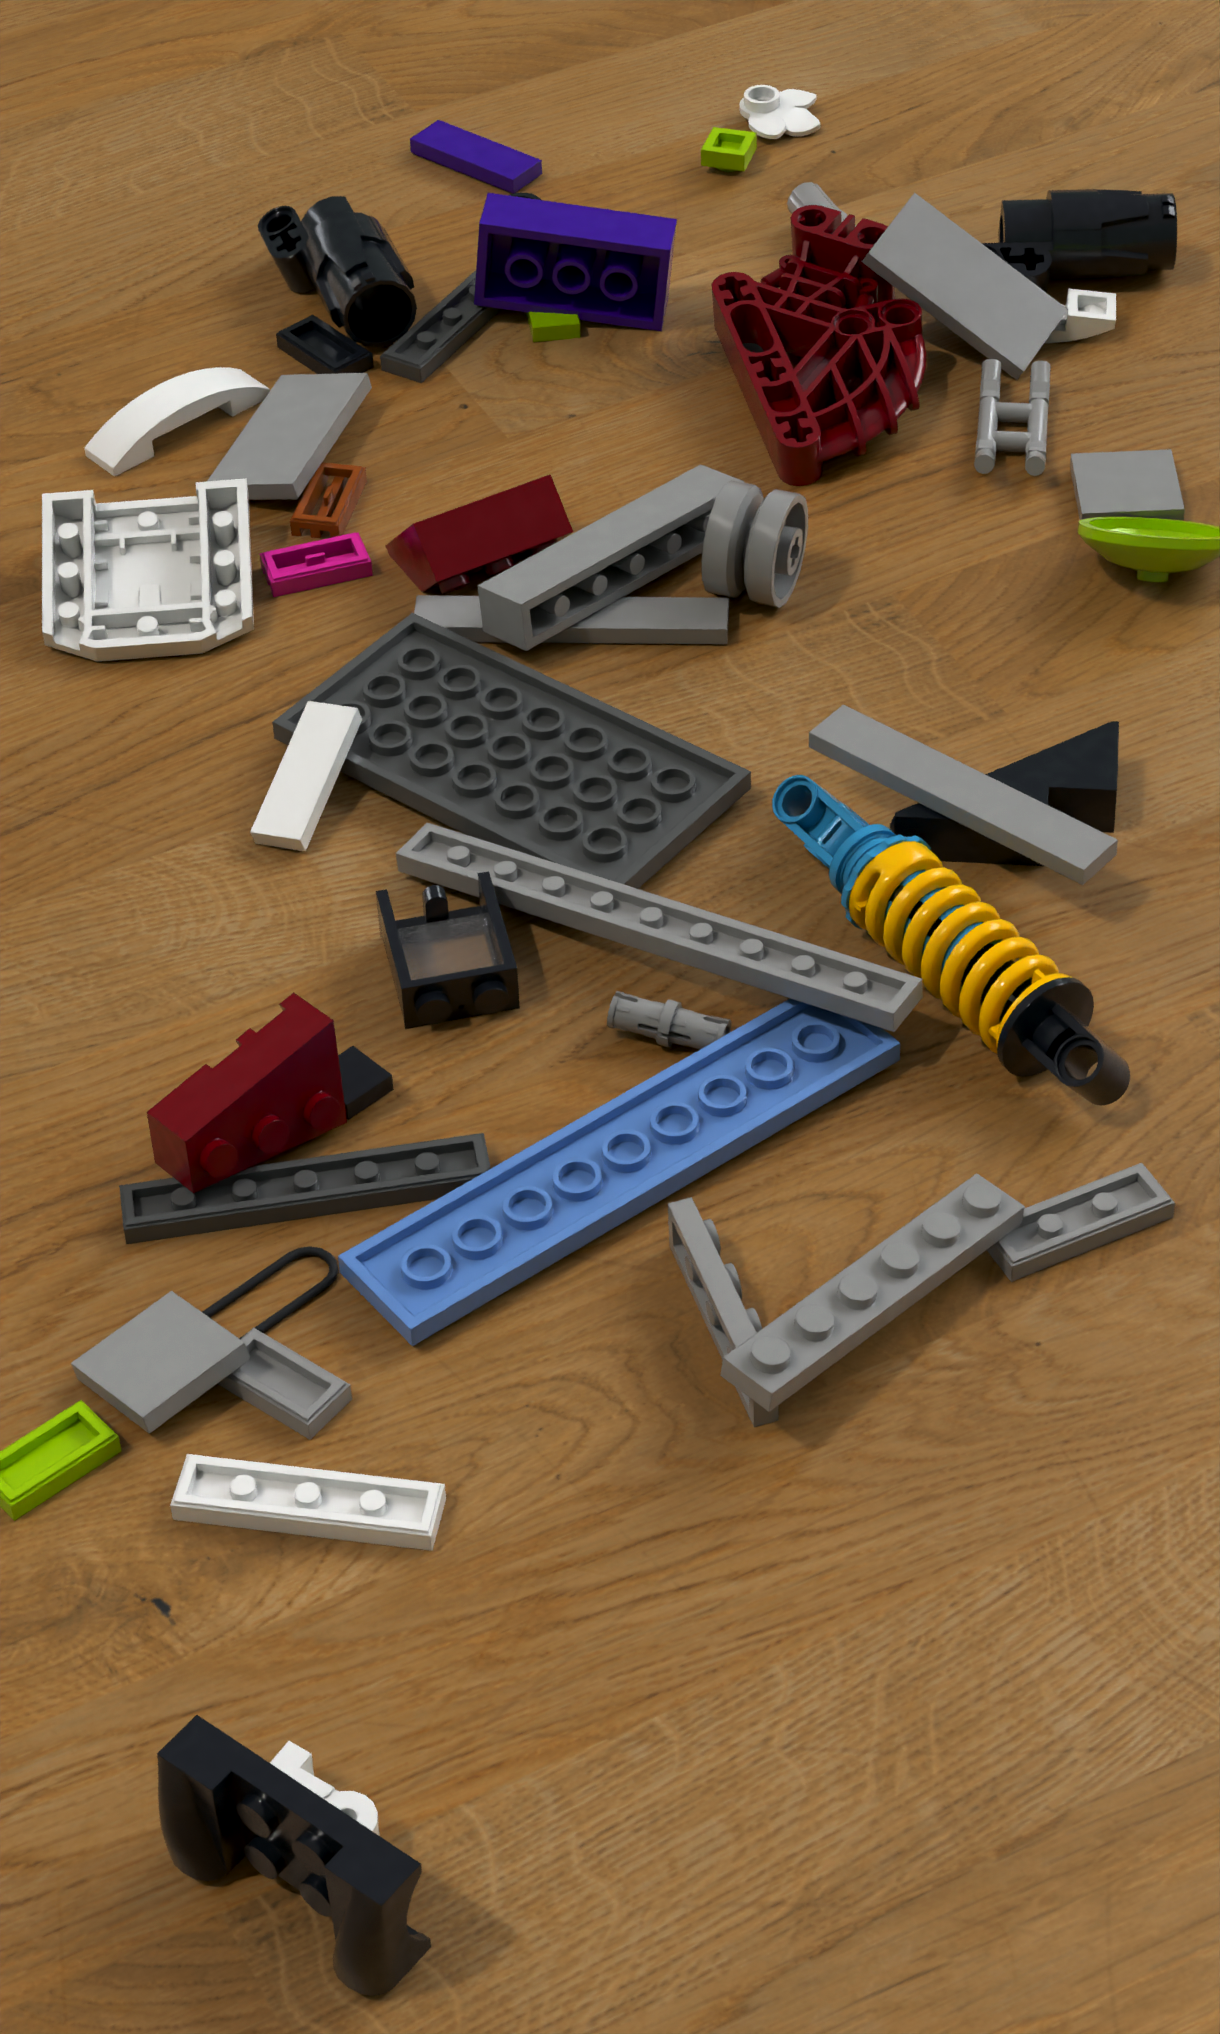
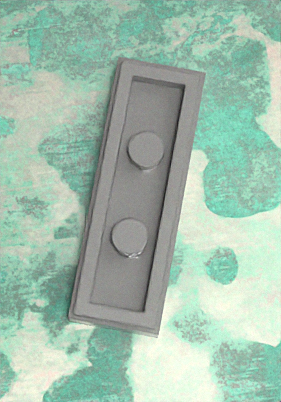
[987,1163,1175,1282]

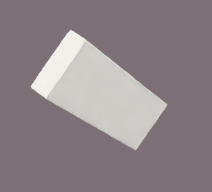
[250,701,362,851]

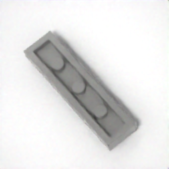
[668,1197,778,1427]

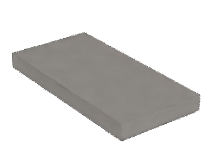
[862,192,1068,380]
[207,373,372,500]

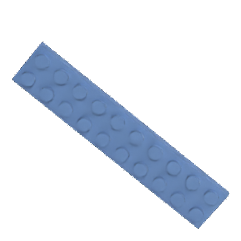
[338,998,900,1346]

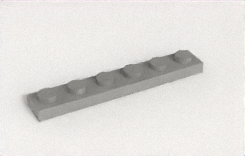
[720,1173,1025,1412]

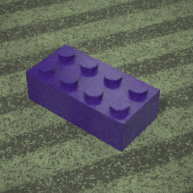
[474,193,677,331]

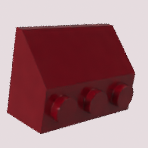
[385,474,573,594]

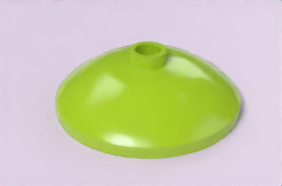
[1078,517,1220,582]

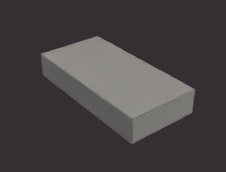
[218,1327,352,1440]

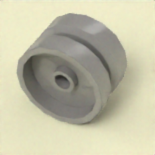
[702,480,808,608]

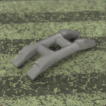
[974,359,1051,476]

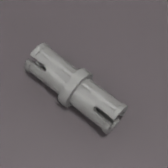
[607,991,731,1049]

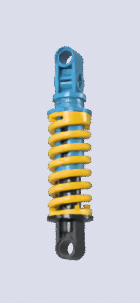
[772,775,1130,1106]

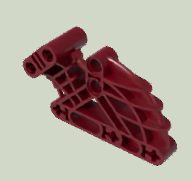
[711,205,926,486]

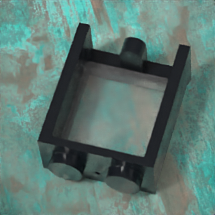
[376,871,520,1029]

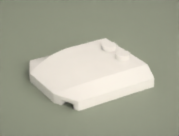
[42,478,254,662]

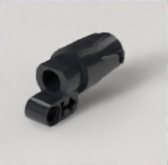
[982,189,1177,293]
[258,196,417,348]

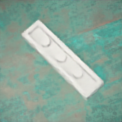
[170,1454,446,1551]

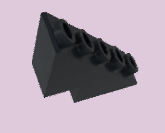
[890,721,1119,866]

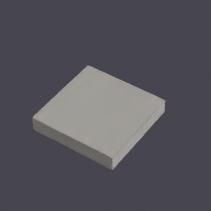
[1070,449,1185,521]
[71,1291,251,1433]

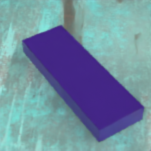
[410,120,542,193]

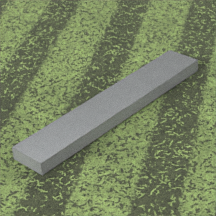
[414,595,729,644]
[809,705,1118,885]

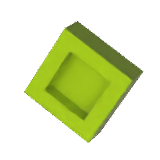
[701,127,757,172]

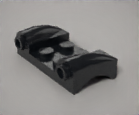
[157,1715,431,1996]

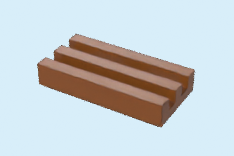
[290,462,367,539]

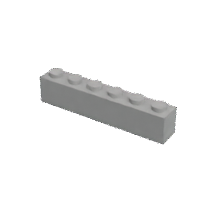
[478,464,745,651]

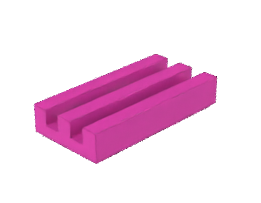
[259,532,373,597]

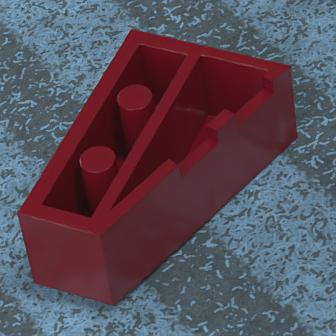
[147,992,347,1193]

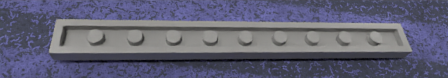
[396,822,923,1032]

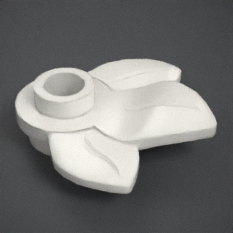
[740,85,820,139]

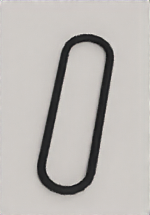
[202,1246,339,1339]

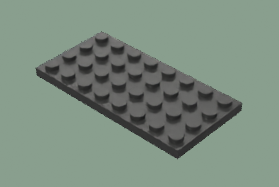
[272,613,751,889]

